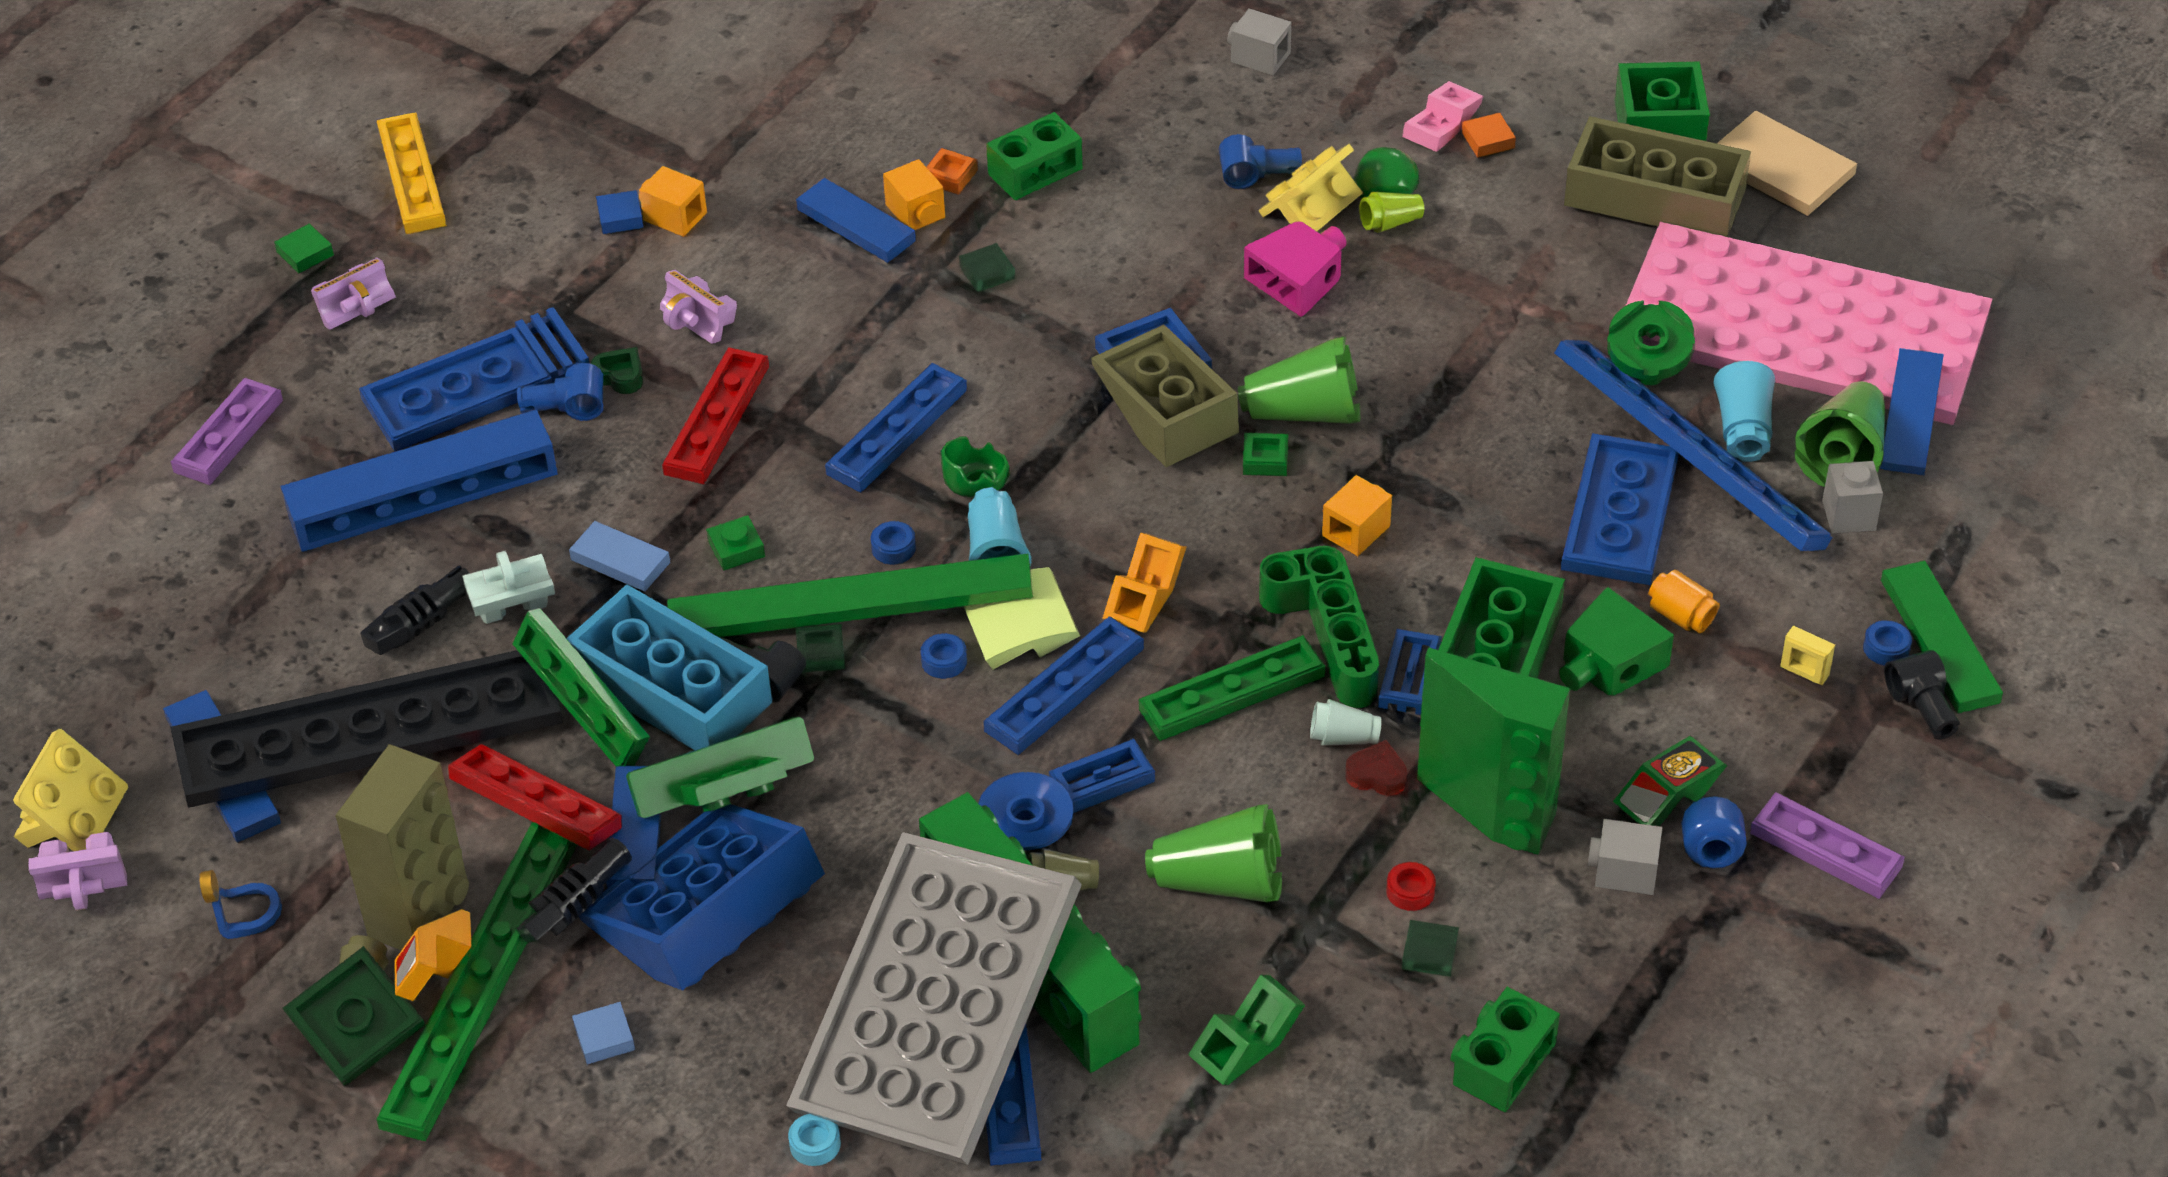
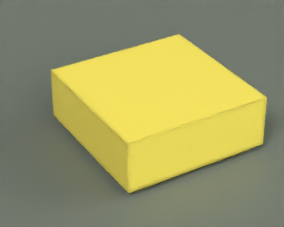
[1780,626,1835,685]

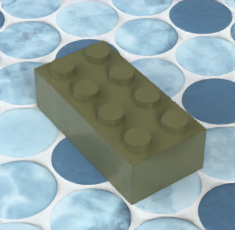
[1564,116,1751,237]
[335,744,469,950]

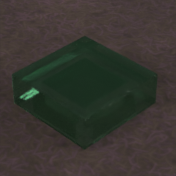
[959,243,1015,292]
[796,624,845,673]
[1402,920,1459,977]

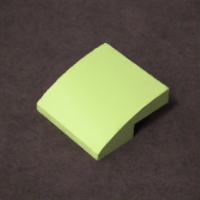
[964,567,1080,670]

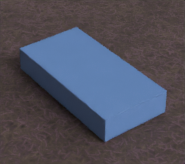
[569,521,670,592]

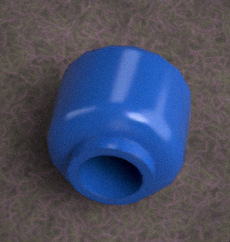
[1681,796,1747,869]

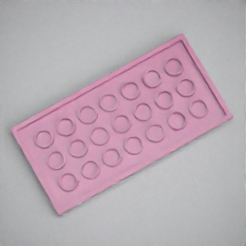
[1626,222,1992,425]

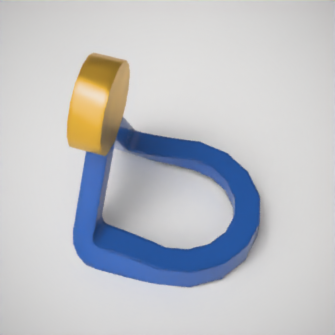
[200,870,282,939]

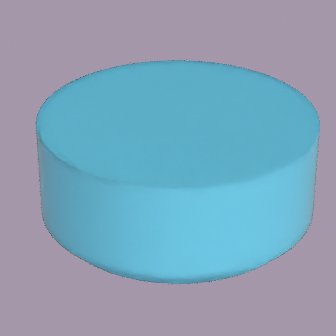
[788,1114,841,1166]

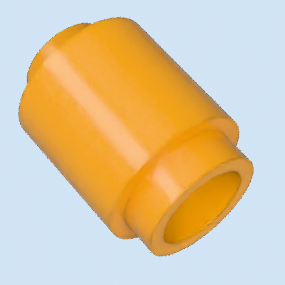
[1648,569,1720,634]

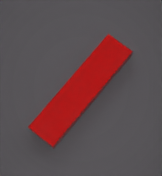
[662,347,769,484]
[448,744,622,851]

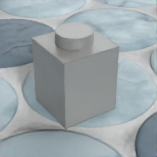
[1227,8,1292,76]
[1822,461,1883,534]
[1588,819,1662,895]

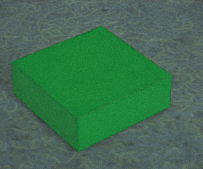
[274,223,334,274]
[1243,433,1288,476]

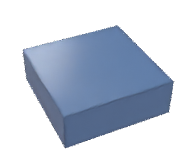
[572,1002,635,1064]

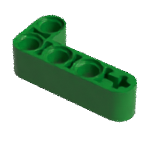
[1259,546,1379,708]

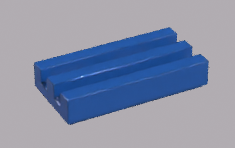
[515,307,590,383]
[1378,629,1442,715]
[1049,739,1155,813]

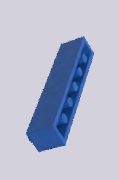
[281,409,558,552]

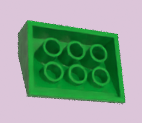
[1417,648,1570,855]

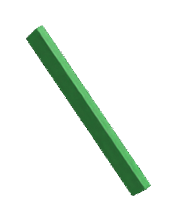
[667,553,1033,637]
[376,822,577,1142]

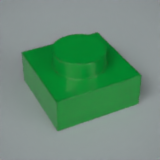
[706,515,765,571]

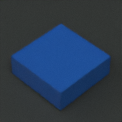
[596,190,644,234]

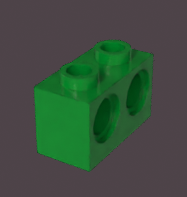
[986,112,1083,200]
[1450,986,1560,1113]

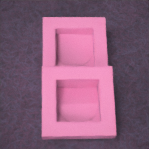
[1402,81,1483,152]

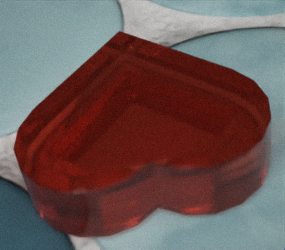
[1345,740,1407,796]

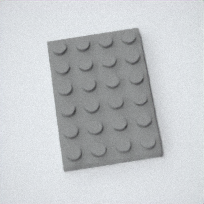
[786,832,1082,1165]

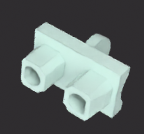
[463,551,555,624]

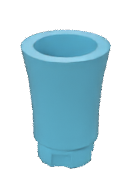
[1713,361,1775,462]
[968,487,1031,566]

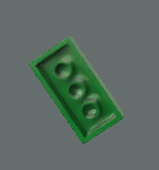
[1420,557,1565,726]

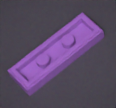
[171,378,283,485]
[1750,792,1905,899]

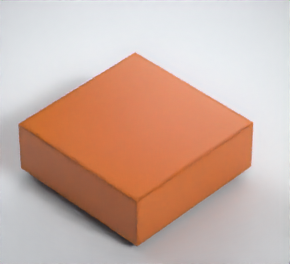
[1462,113,1516,158]
[926,148,978,195]

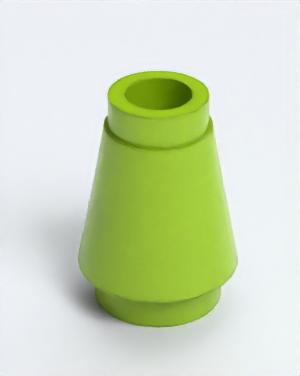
[1359,192,1424,233]

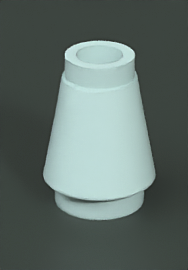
[1310,699,1381,746]

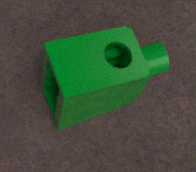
[1559,587,1674,696]

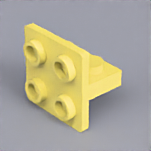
[1258,144,1363,231]
[13,729,128,851]

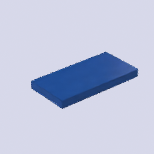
[359,327,552,452]
[1561,433,1679,585]

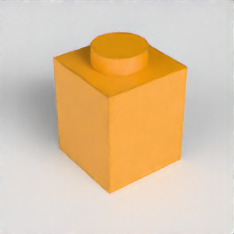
[883,159,945,230]
[639,166,707,237]
[1322,475,1392,557]

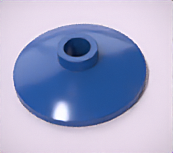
[978,772,1073,851]

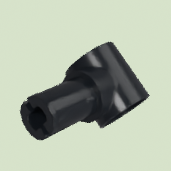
[721,637,806,703]
[1884,650,1960,740]

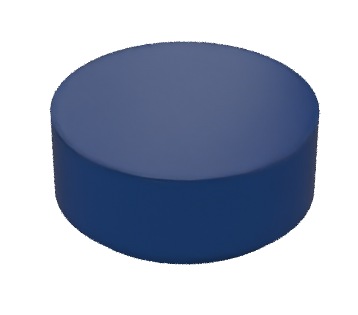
[870,521,916,565]
[1863,621,1912,666]
[921,633,967,679]

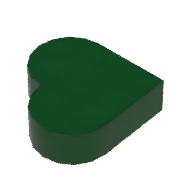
[591,347,643,394]

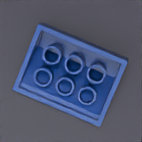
[579,804,825,991]

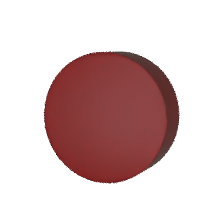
[1386,862,1436,911]

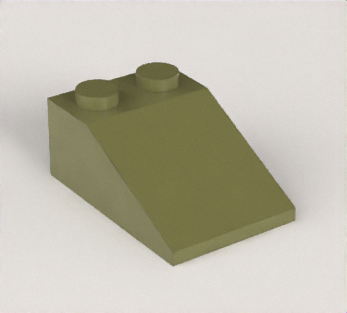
[1091,324,1239,467]

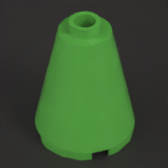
[1238,336,1360,424]
[1794,381,1885,487]
[1145,804,1282,902]

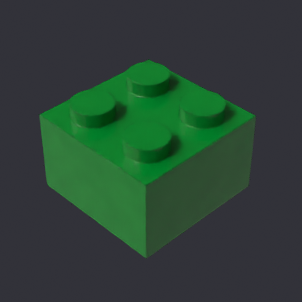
[1614,61,1710,141]

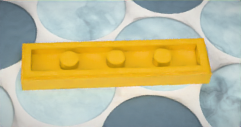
[377,113,447,234]

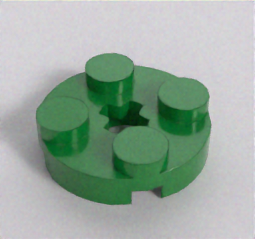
[1607,300,1695,386]

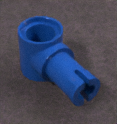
[1218,134,1302,189]
[517,363,603,421]

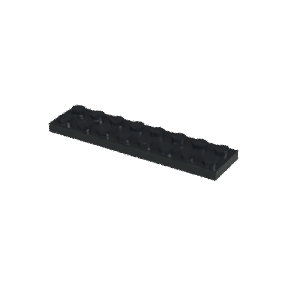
[170,650,563,808]

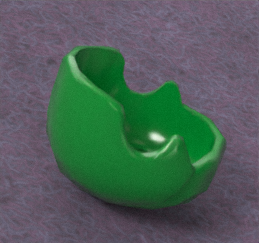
[1353,147,1419,199]
[941,436,1010,498]

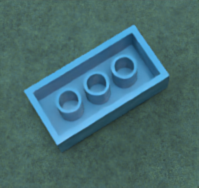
[566,584,772,750]

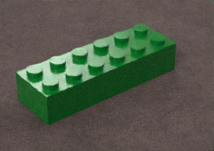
[919,792,1142,1074]

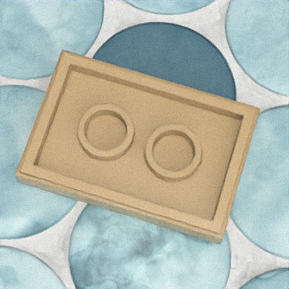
[1717,111,1857,216]

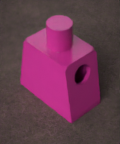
[1244,222,1346,317]

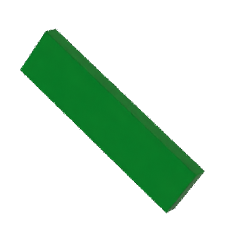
[1881,560,2003,714]
[512,608,650,766]
[1139,635,1325,741]

